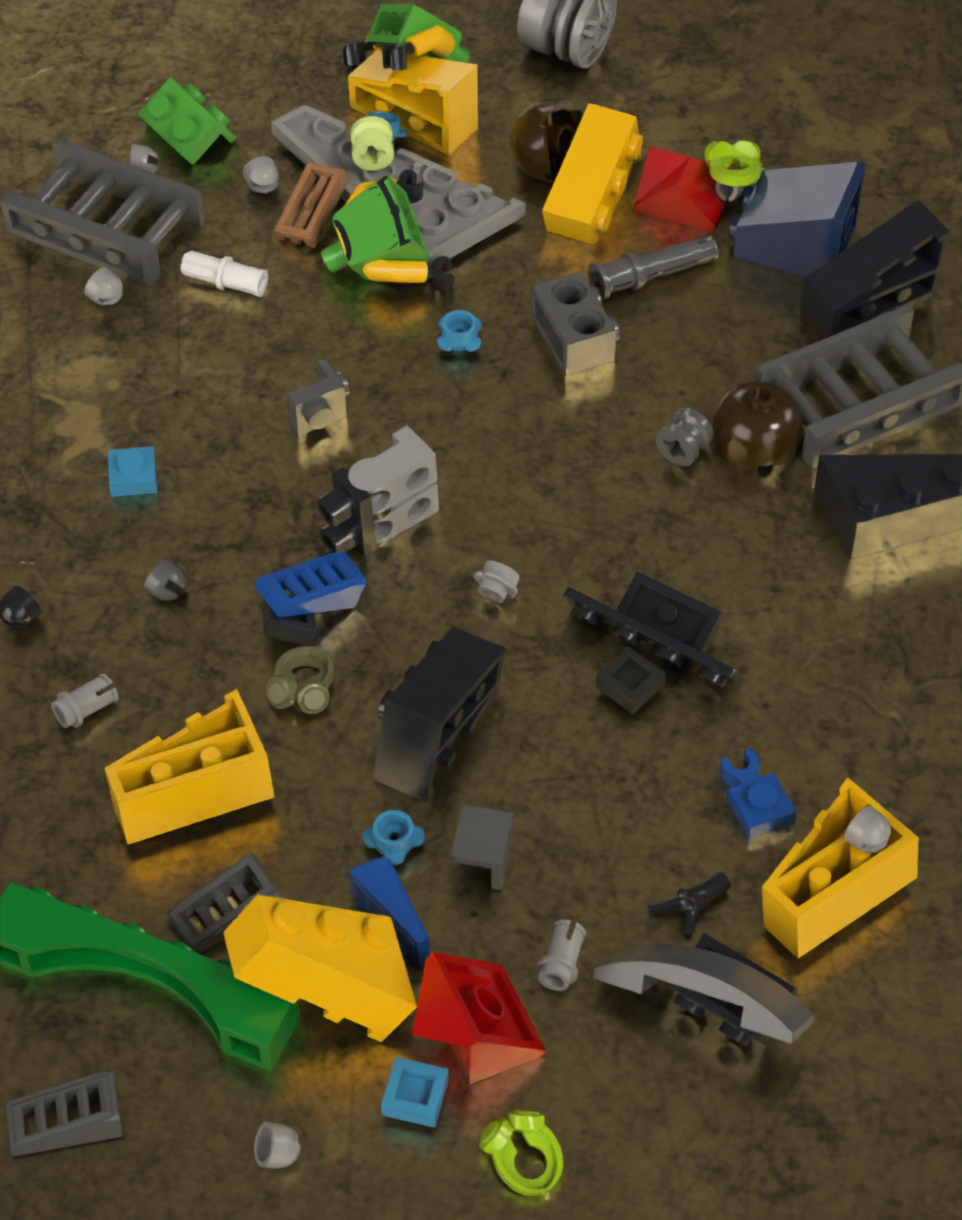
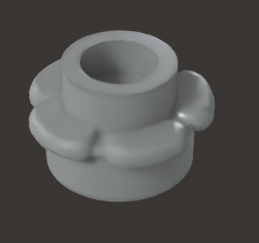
[474,561,520,603]

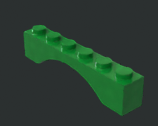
[0,882,300,1072]

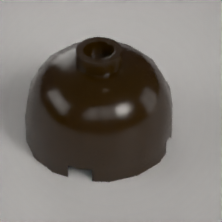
[510,99,584,184]
[712,381,803,472]

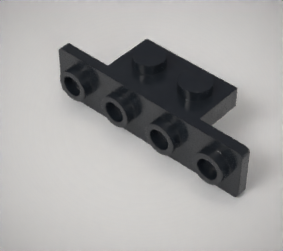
[563,571,744,689]

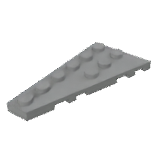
[271,104,526,265]

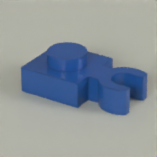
[720,748,797,839]

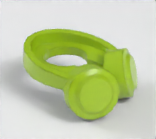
[704,140,762,186]
[479,1109,563,1196]

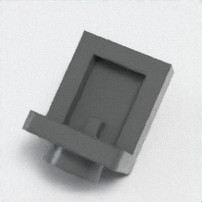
[287,359,350,436]

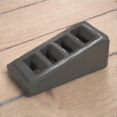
[166,852,285,954]
[6,1070,123,1157]

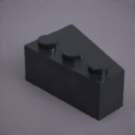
[800,199,950,338]
[814,454,962,559]
[373,627,505,802]

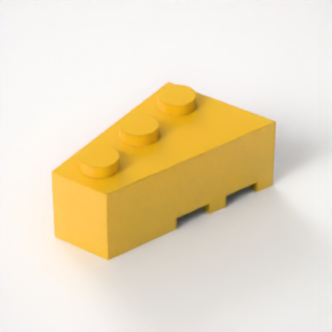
[348,49,478,156]
[542,103,643,245]
[104,689,275,845]
[762,777,919,958]
[223,895,417,1042]

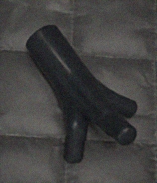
[648,871,731,935]

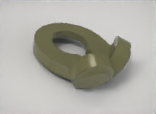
[265,646,334,714]

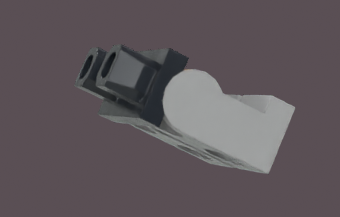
[316,425,439,556]

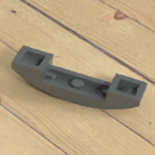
[593,944,814,1044]

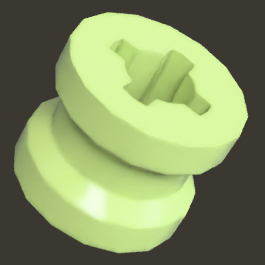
[350,116,394,171]

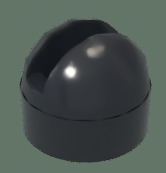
[0,585,42,628]

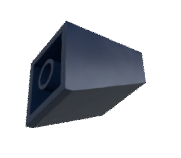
[729,162,866,277]

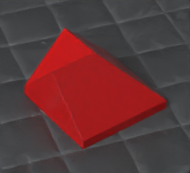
[633,146,734,232]
[412,952,546,1085]

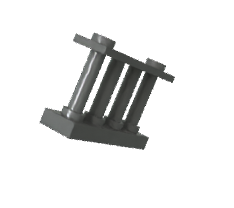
[0,138,205,287]
[755,304,962,469]

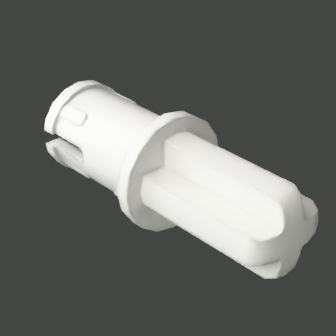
[180,251,268,297]

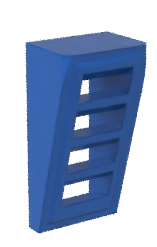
[254,552,366,618]
[349,856,430,970]

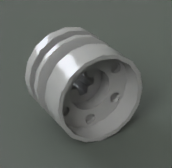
[517,0,617,69]

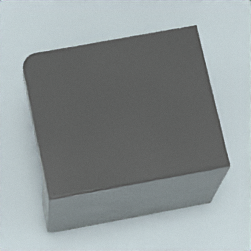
[451,804,514,891]

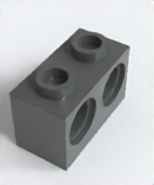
[531,271,620,376]

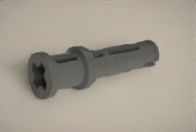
[588,234,719,301]

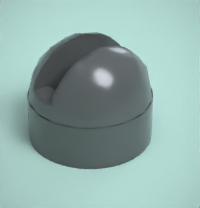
[144,558,186,601]

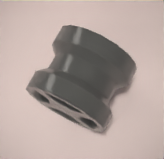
[656,408,714,467]

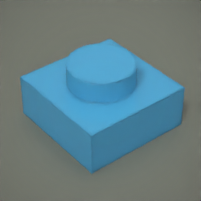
[108,446,158,497]
[381,1057,449,1128]

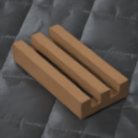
[273,161,349,248]

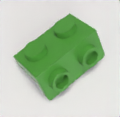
[138,77,237,165]

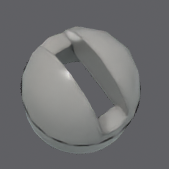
[130,144,159,174]
[243,156,279,195]
[84,267,123,306]
[844,805,891,853]
[254,1122,301,1169]

